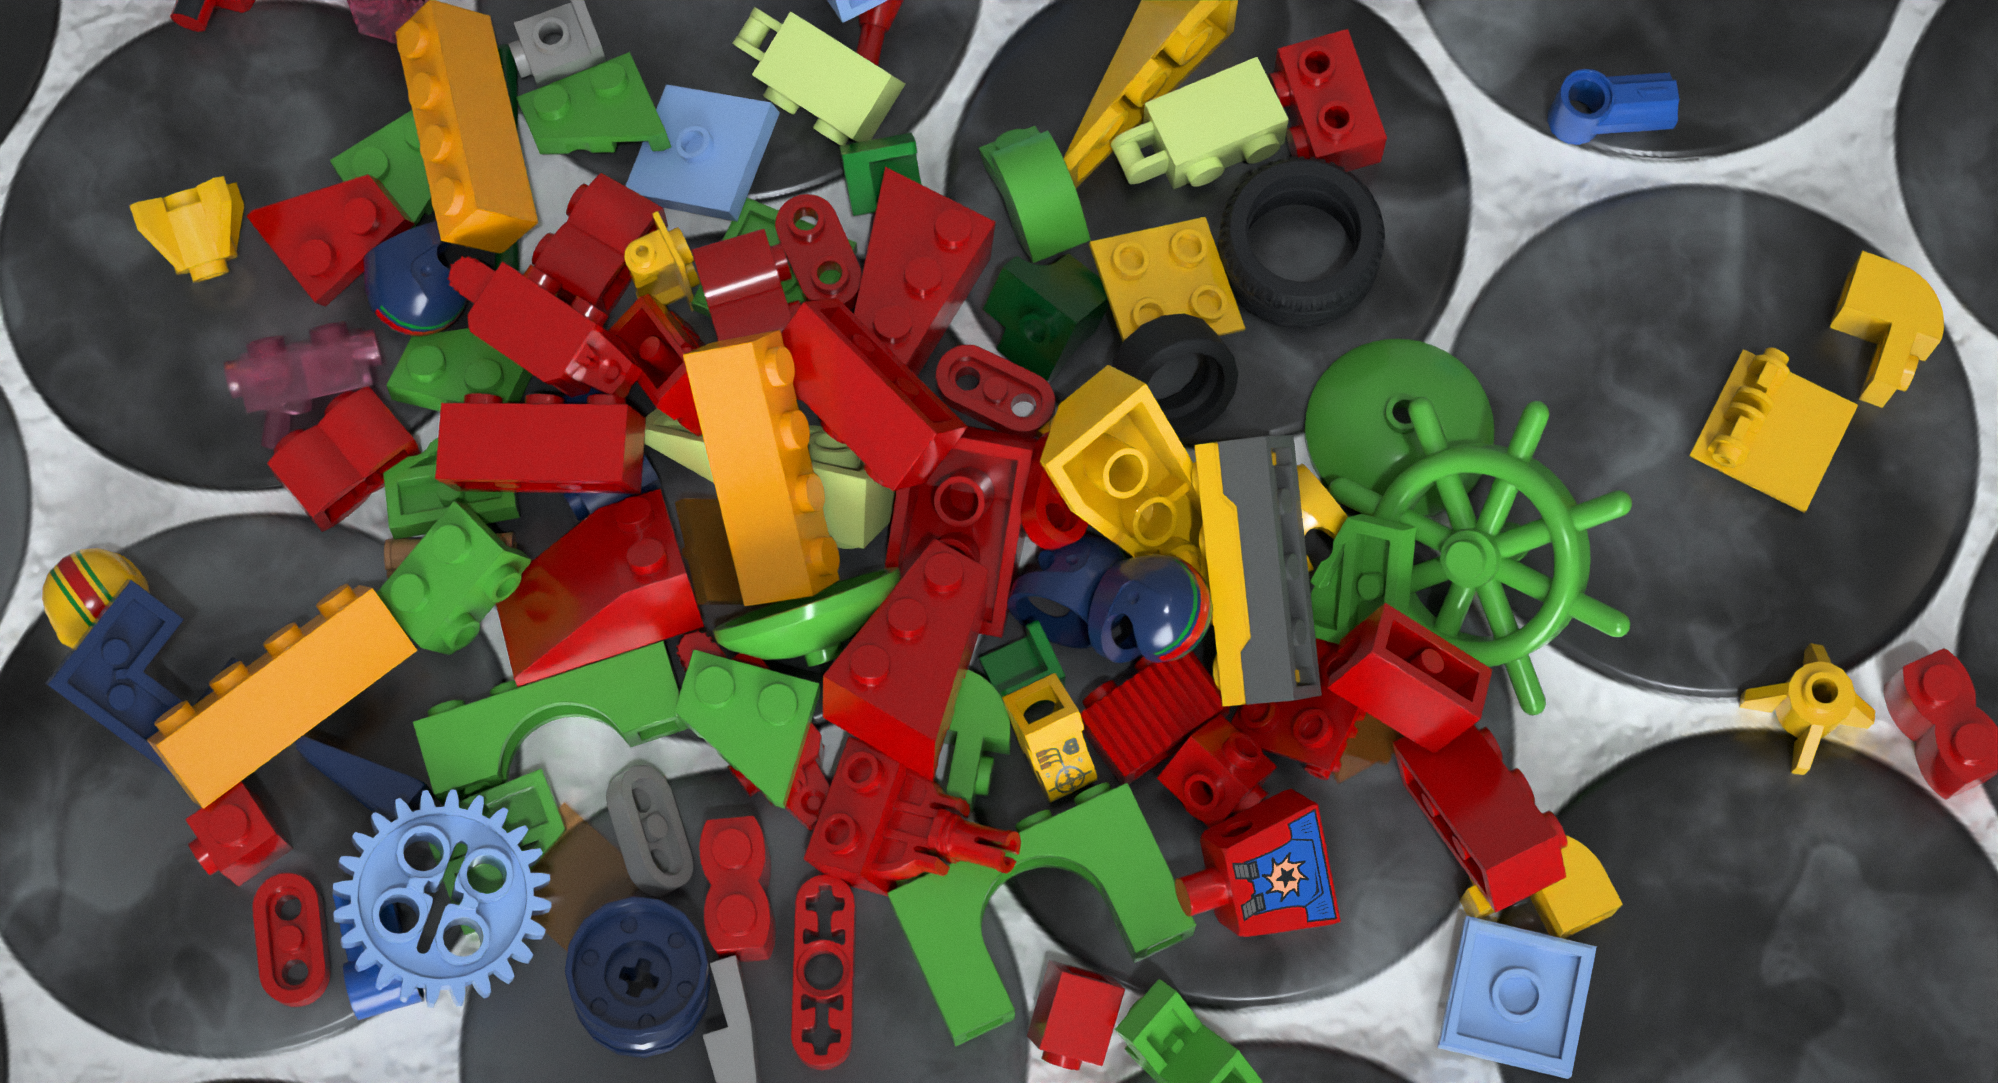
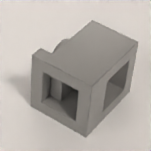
[508,0,606,88]

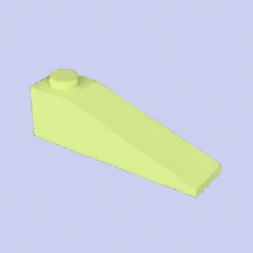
[644,408,897,549]

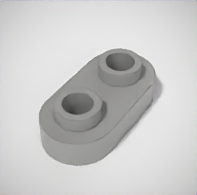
[606,765,693,897]

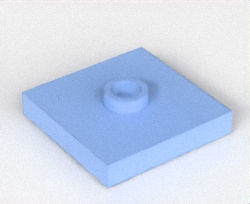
[626,84,780,222]
[1437,916,1597,1079]

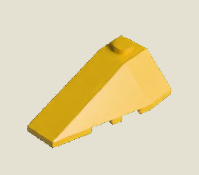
[1063,0,1238,189]
[1040,365,1210,590]

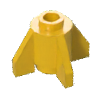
[129,176,244,283]
[1739,643,1875,775]

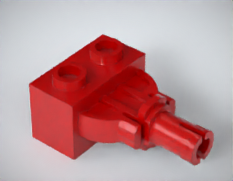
[803,737,1021,897]

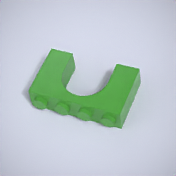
[887,782,1196,1047]

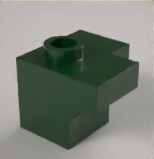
[982,253,1110,383]

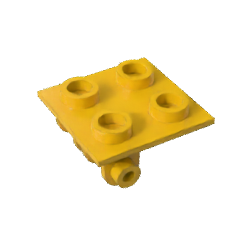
[1089,217,1245,342]
[1689,347,1858,513]

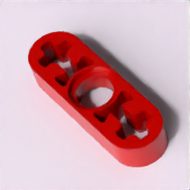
[791,874,856,1070]

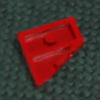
[246,174,415,307]

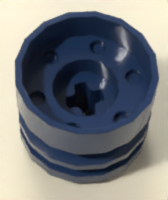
[565,896,711,1058]

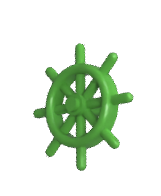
[1329,397,1632,716]

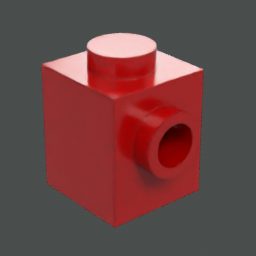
[185,781,293,886]
[1027,960,1125,1070]

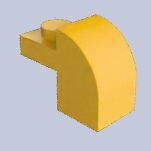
[1829,251,1944,408]
[1459,835,1623,939]

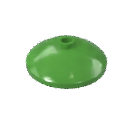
[1304,339,1494,518]
[712,567,902,667]

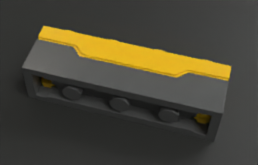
[1192,435,1322,706]

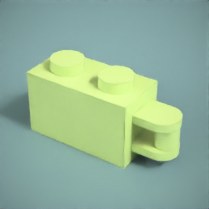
[732,7,905,145]
[1111,57,1289,190]

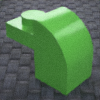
[979,126,1091,263]
[943,670,1011,813]
[1115,979,1263,1083]

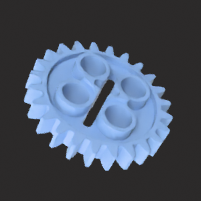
[332,789,552,1008]

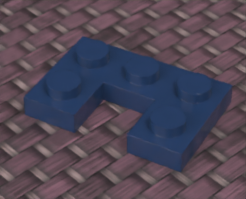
[45,579,247,779]

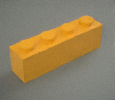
[395,0,538,254]
[683,330,840,606]
[147,584,417,809]

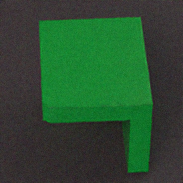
[839,132,922,216]
[979,620,1066,720]

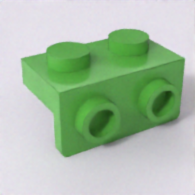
[377,501,531,655]

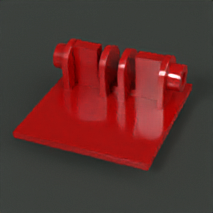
[1231,638,1367,781]

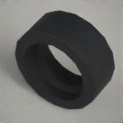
[1112,313,1239,438]

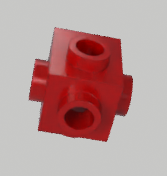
[1157,714,1277,828]

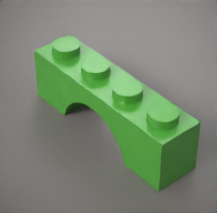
[413,641,690,806]

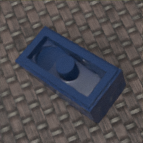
[294,736,435,822]

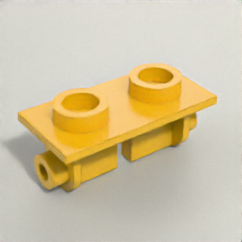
[624,211,700,312]

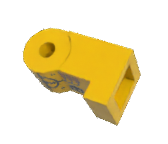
[1002,673,1097,803]

